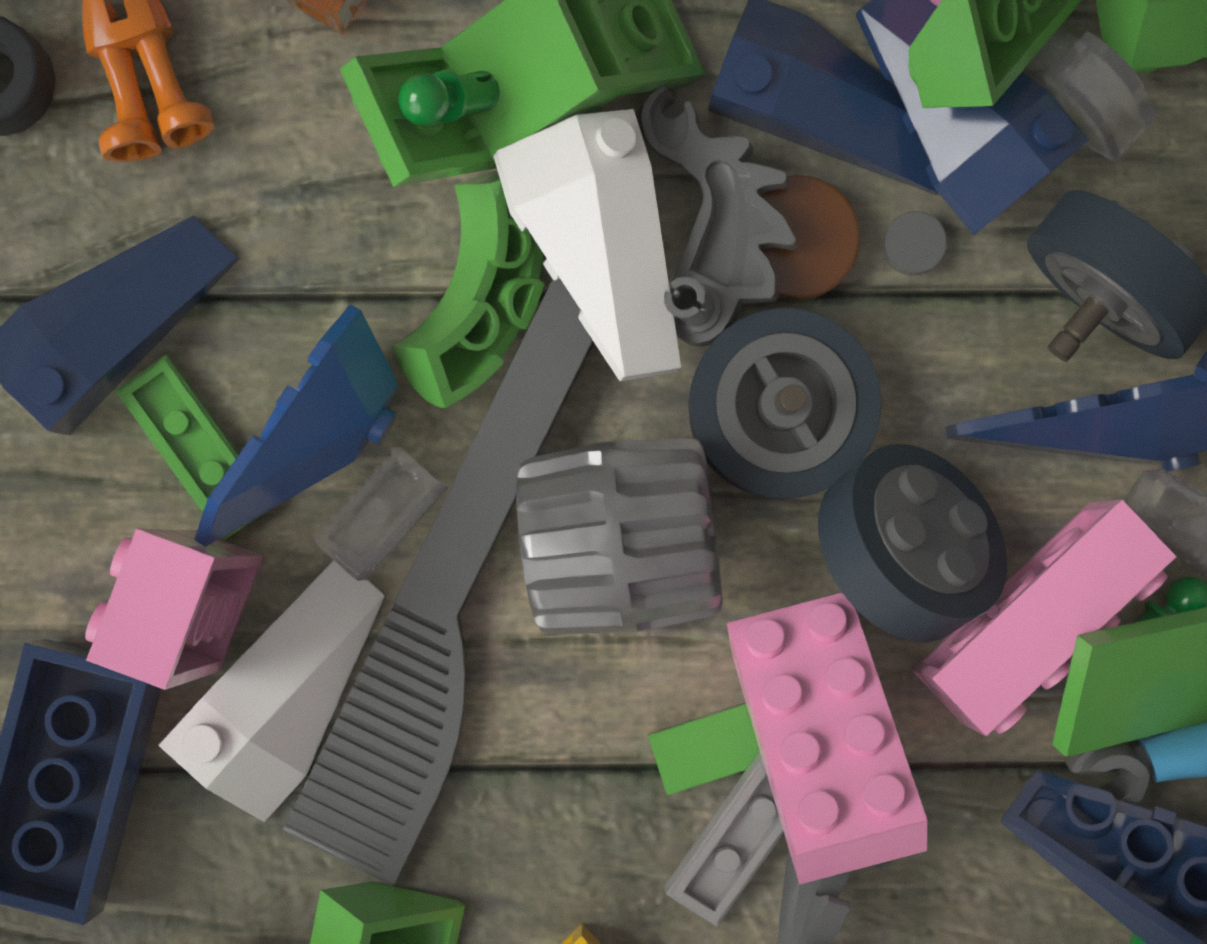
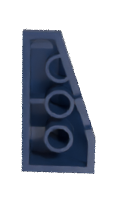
[708,0,938,195]
[855,0,1090,235]
[0,216,239,435]
[1000,770,1207,944]

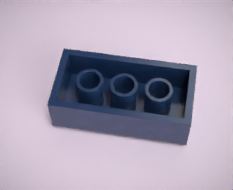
[0,639,161,926]

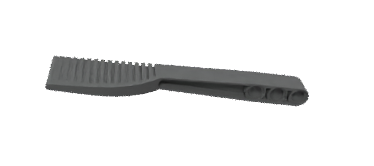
[282,278,594,886]

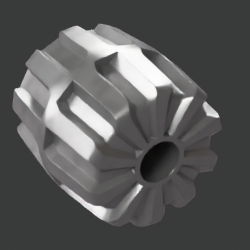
[516,438,723,634]

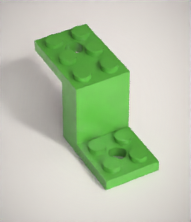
[340,0,706,187]

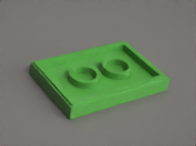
[1052,607,1207,757]

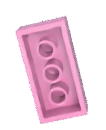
[912,499,1176,736]
[85,528,264,690]
[727,593,928,885]

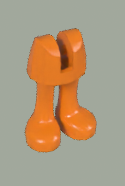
[82,0,215,162]

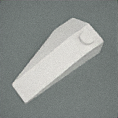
[493,109,681,381]
[158,554,386,822]

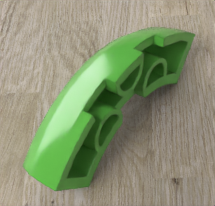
[390,171,545,408]

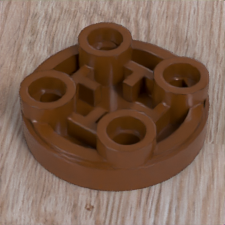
[761,175,860,301]

